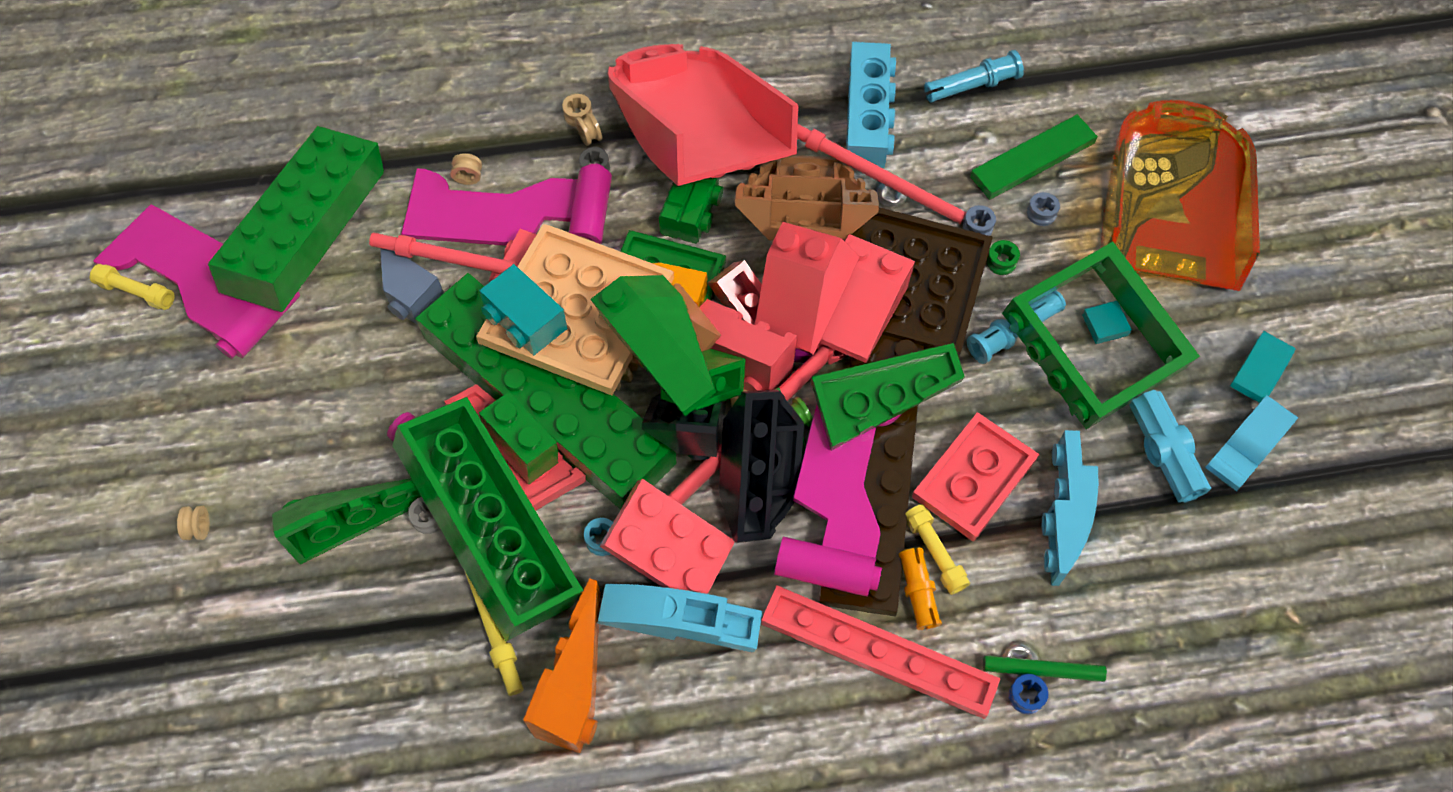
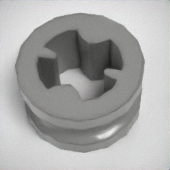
[408,497,440,534]

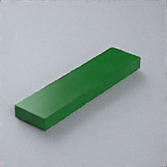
[970,114,1098,200]

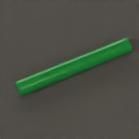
[983,655,1107,682]

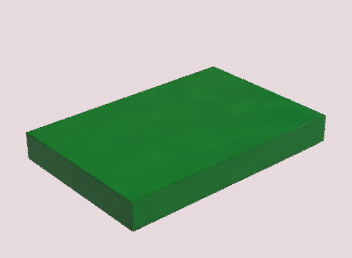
[620,230,726,302]

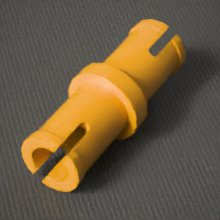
[899,548,942,630]

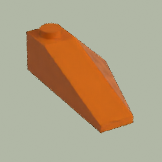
[523,578,600,753]

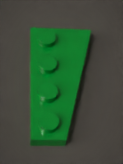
[811,343,965,451]

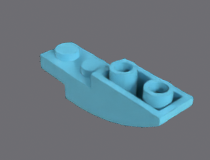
[1042,430,1099,586]
[597,584,762,653]

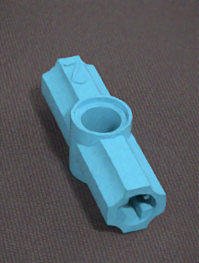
[1129,390,1211,503]

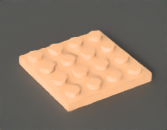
[476,223,674,396]

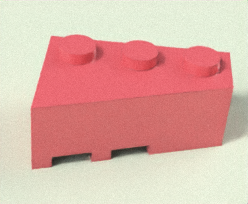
[699,299,797,391]

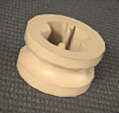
[562,94,592,127]
[575,112,602,146]
[450,154,482,185]
[177,506,210,540]

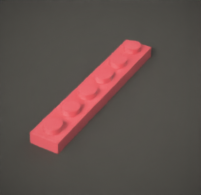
[761,585,1000,719]

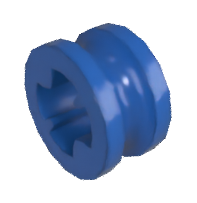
[1009,674,1049,715]

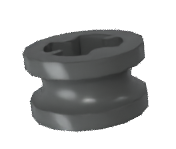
[579,147,610,171]

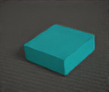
[1082,301,1132,344]

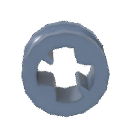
[1027,192,1060,226]
[963,205,996,236]

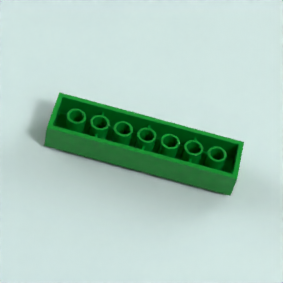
[415,273,677,510]

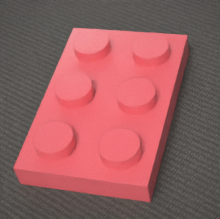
[911,412,1039,542]
[599,479,735,594]

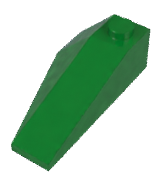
[272,478,422,565]

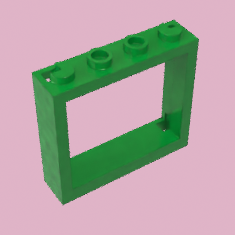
[1002,242,1200,430]

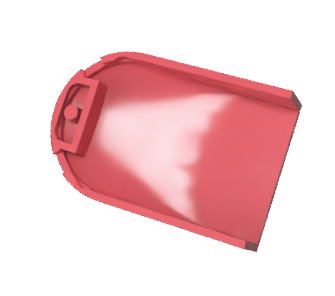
[608,44,798,186]

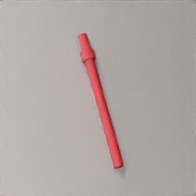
[797,124,967,224]
[369,232,519,274]

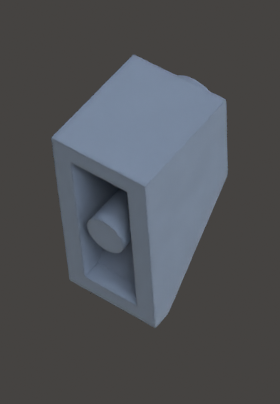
[380,248,444,325]

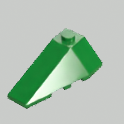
[590,275,716,416]

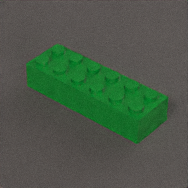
[208,126,384,312]
[392,397,584,641]

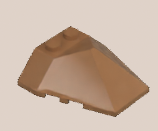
[735,155,879,241]

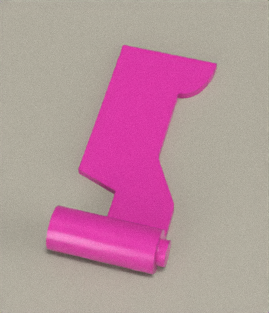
[401,164,612,246]
[93,204,300,359]
[774,404,901,597]

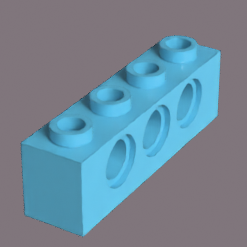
[846,42,896,168]

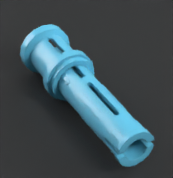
[924,50,1024,103]
[966,290,1066,364]

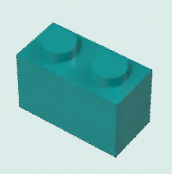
[479,264,567,356]

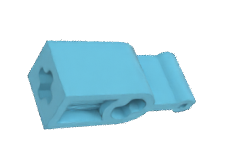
[1205,395,1298,491]

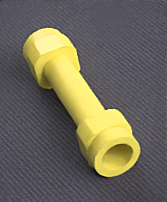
[90,264,174,310]
[905,504,971,595]

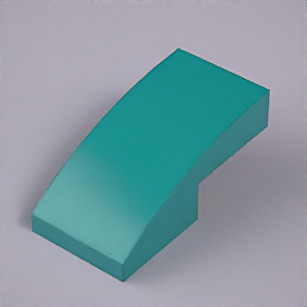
[1230,330,1296,403]

